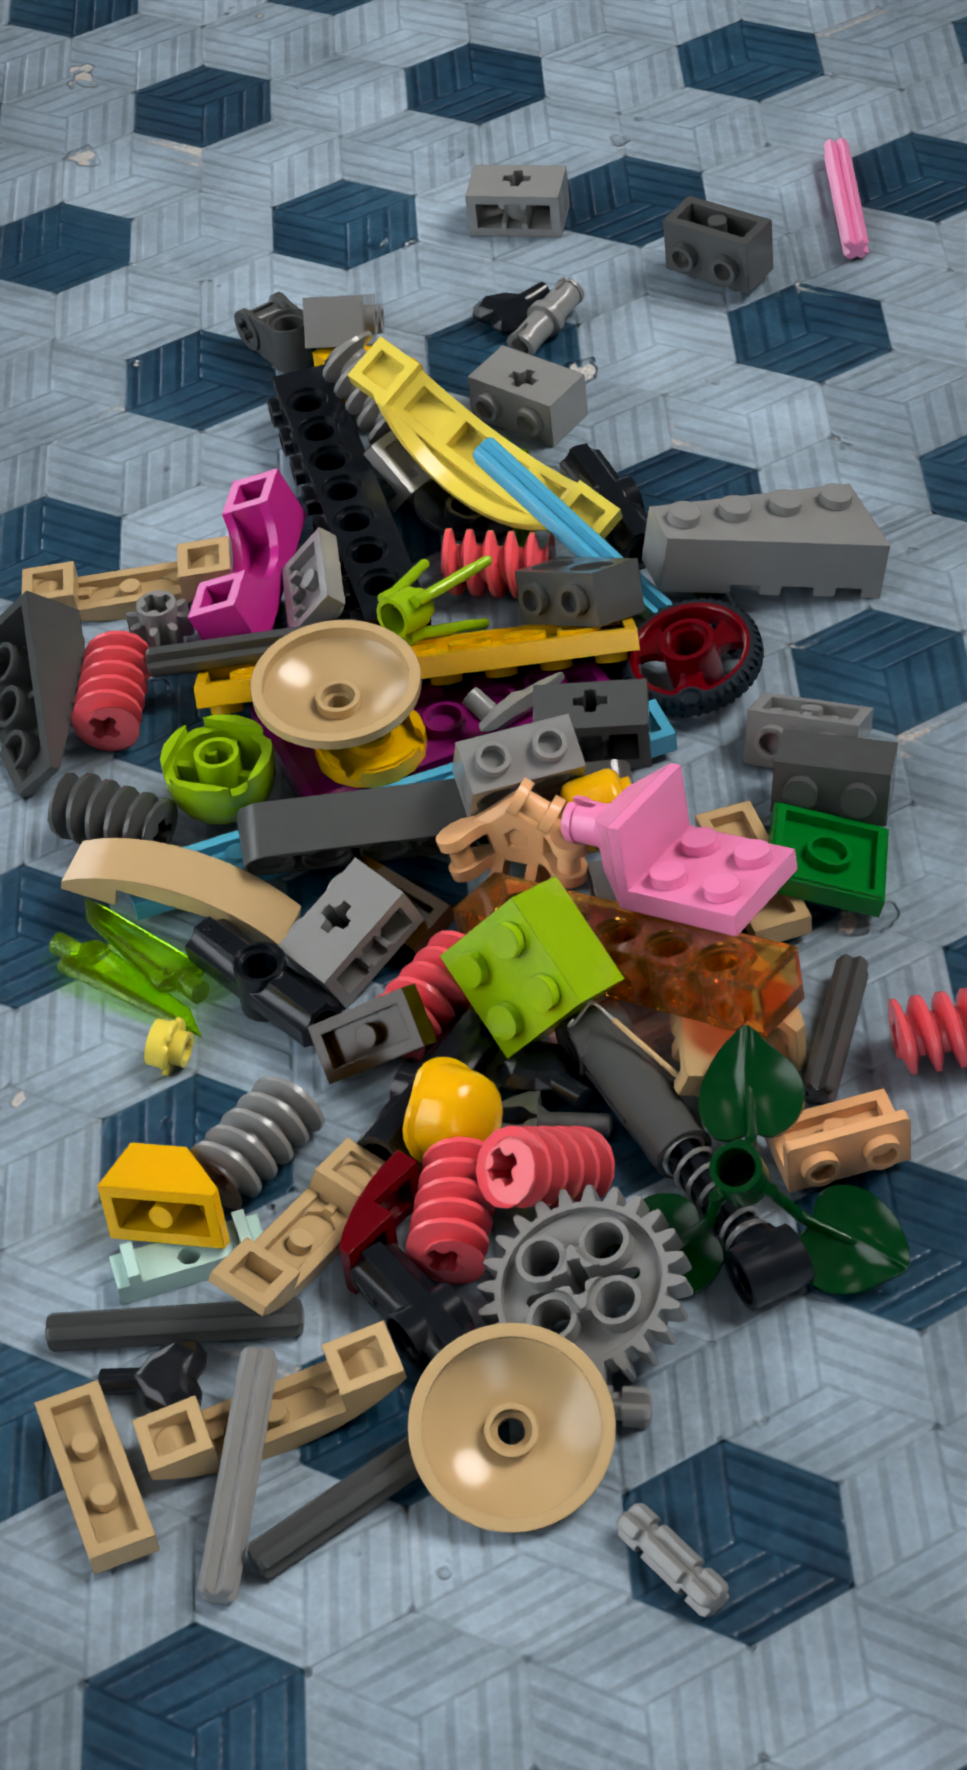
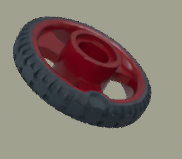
[621,598,764,718]

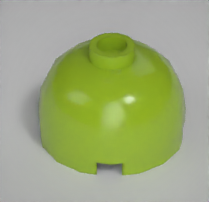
[160,715,276,824]

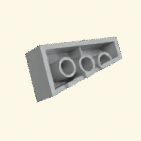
[642,483,890,598]

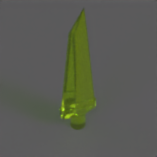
[84,897,210,1004]
[49,932,202,1037]

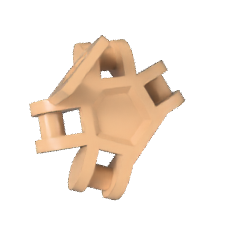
[435,777,589,908]

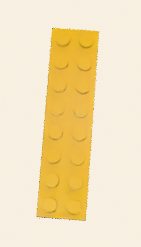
[194,616,640,715]

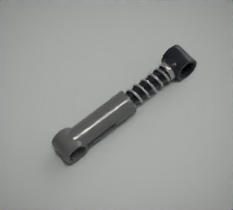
[554,997,815,1311]

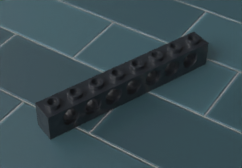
[267,364,431,640]

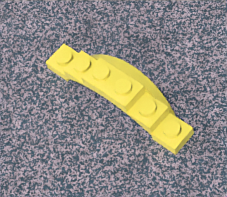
[347,336,623,539]

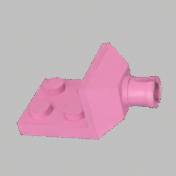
[561,763,798,937]

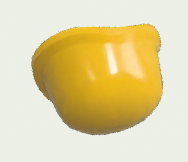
[402,1057,503,1164]

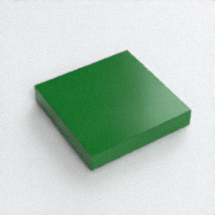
[768,802,889,918]

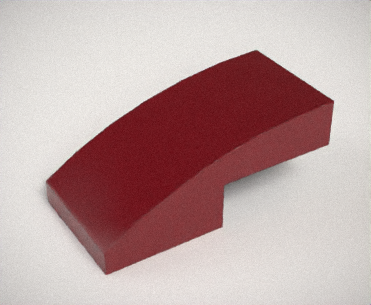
[339,1150,419,1295]

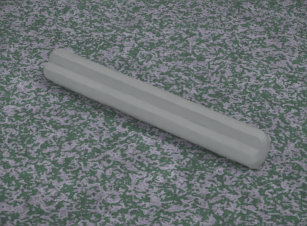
[197,1346,278,1604]

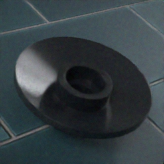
[414,480,514,542]

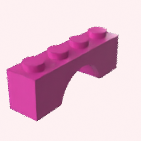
[188,468,307,640]

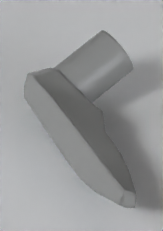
[462,672,565,732]

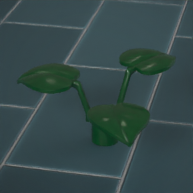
[612,1025,911,1300]

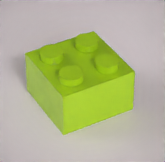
[440,876,625,1059]

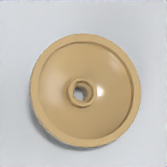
[250,620,422,750]
[408,1323,616,1533]

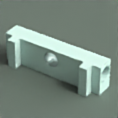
[109,1209,263,1305]

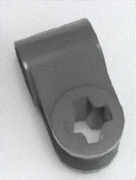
[234,292,316,373]

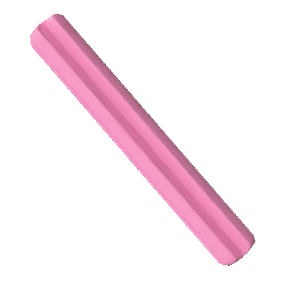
[824,138,869,260]

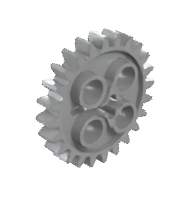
[478,1185,693,1385]

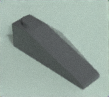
[0,590,85,798]

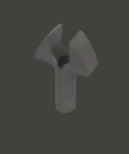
[501,1091,615,1138]

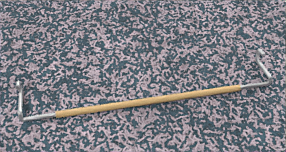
[567,1000,762,1152]

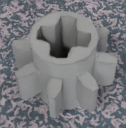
[126,590,195,647]

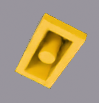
[97,1143,230,1249]

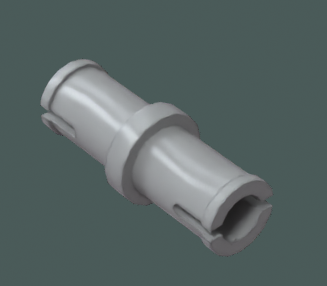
[507,277,584,356]

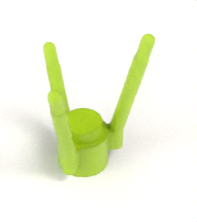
[377,555,493,646]

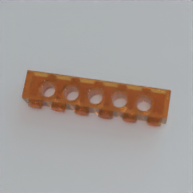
[453,872,805,1039]

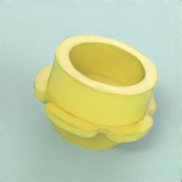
[144,1017,194,1076]

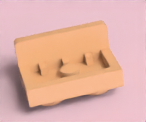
[764,1088,911,1193]

